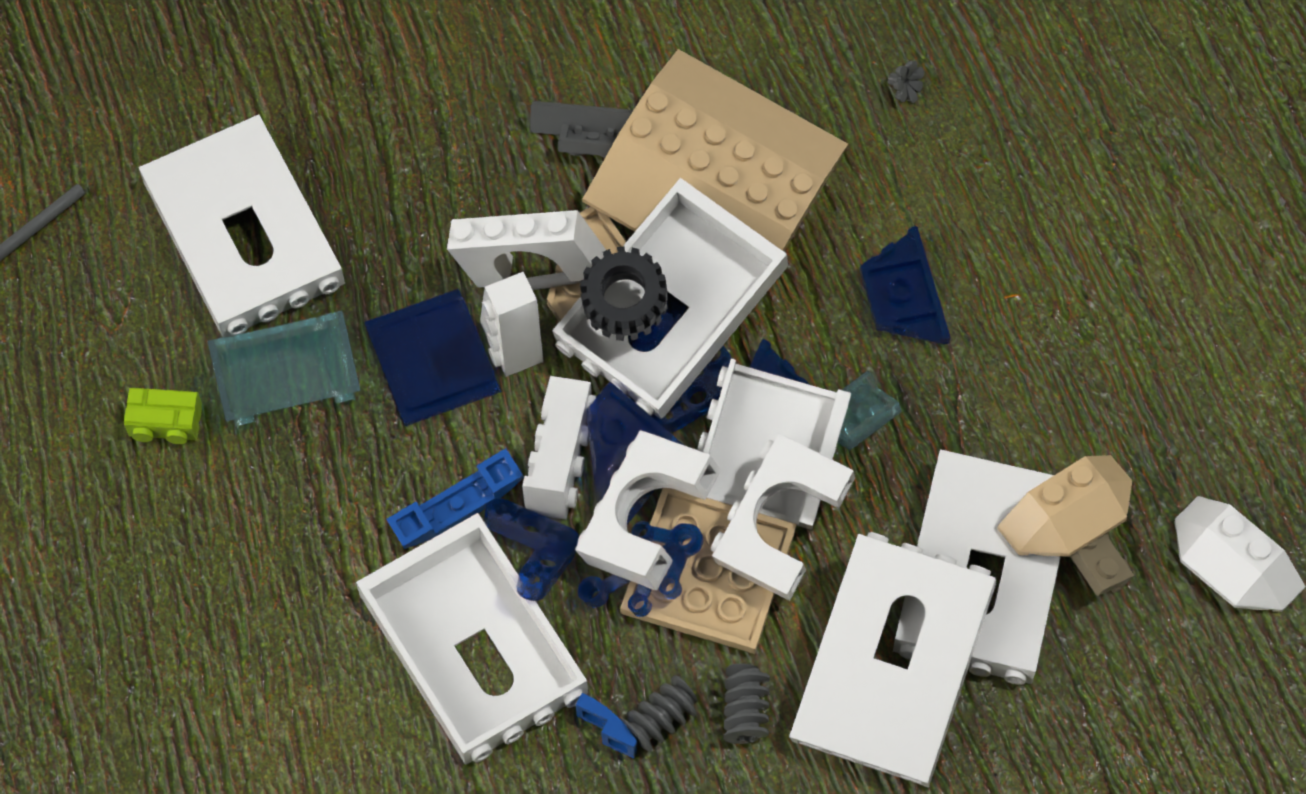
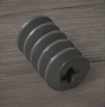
[723,664,770,744]
[621,675,698,753]

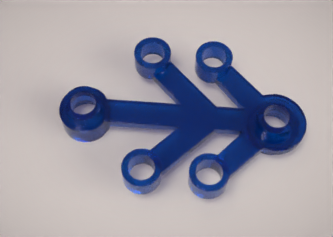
[578,521,704,617]

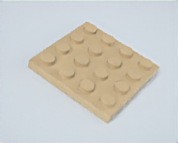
[620,488,797,654]

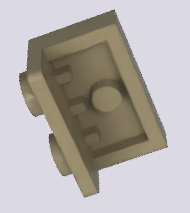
[1070,533,1134,596]

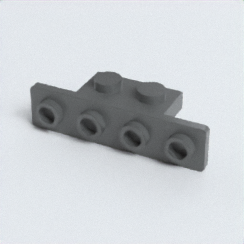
[530,101,633,158]

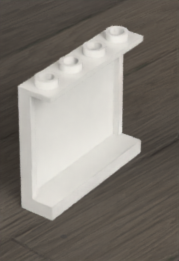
[697,359,851,530]

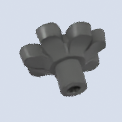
[888,61,924,103]

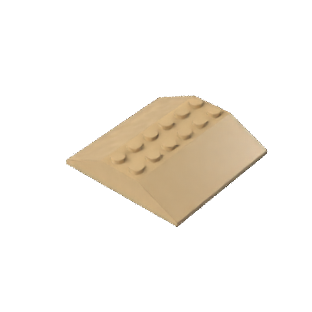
[582,49,848,252]

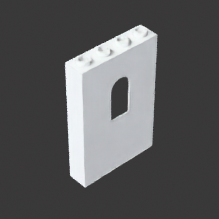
[139,115,345,339]
[552,178,788,420]
[893,449,1060,685]
[356,513,588,765]
[789,532,996,787]

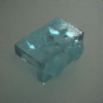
[838,371,902,451]

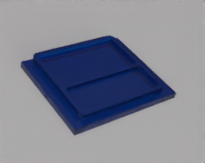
[364,289,501,426]

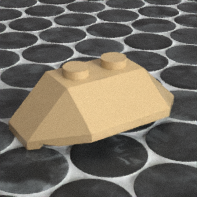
[998,455,1132,557]

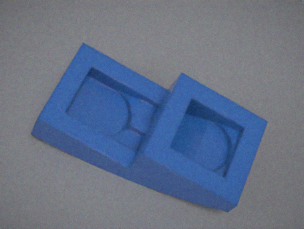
[576,693,637,759]

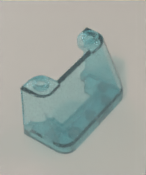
[207,311,361,426]

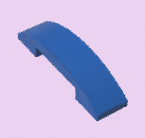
[386,448,524,549]

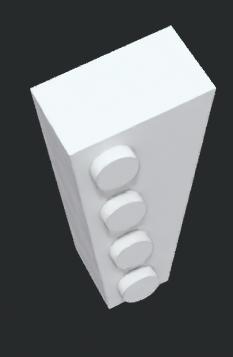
[480,272,543,377]
[522,376,597,520]

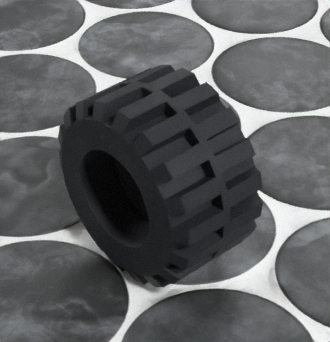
[580,246,668,341]

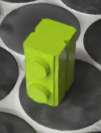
[124,388,202,444]

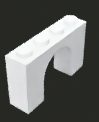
[447,210,606,288]
[575,430,721,591]
[711,433,855,601]

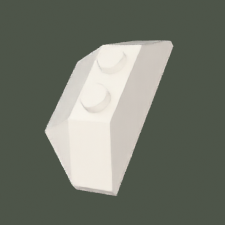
[1174,496,1306,612]

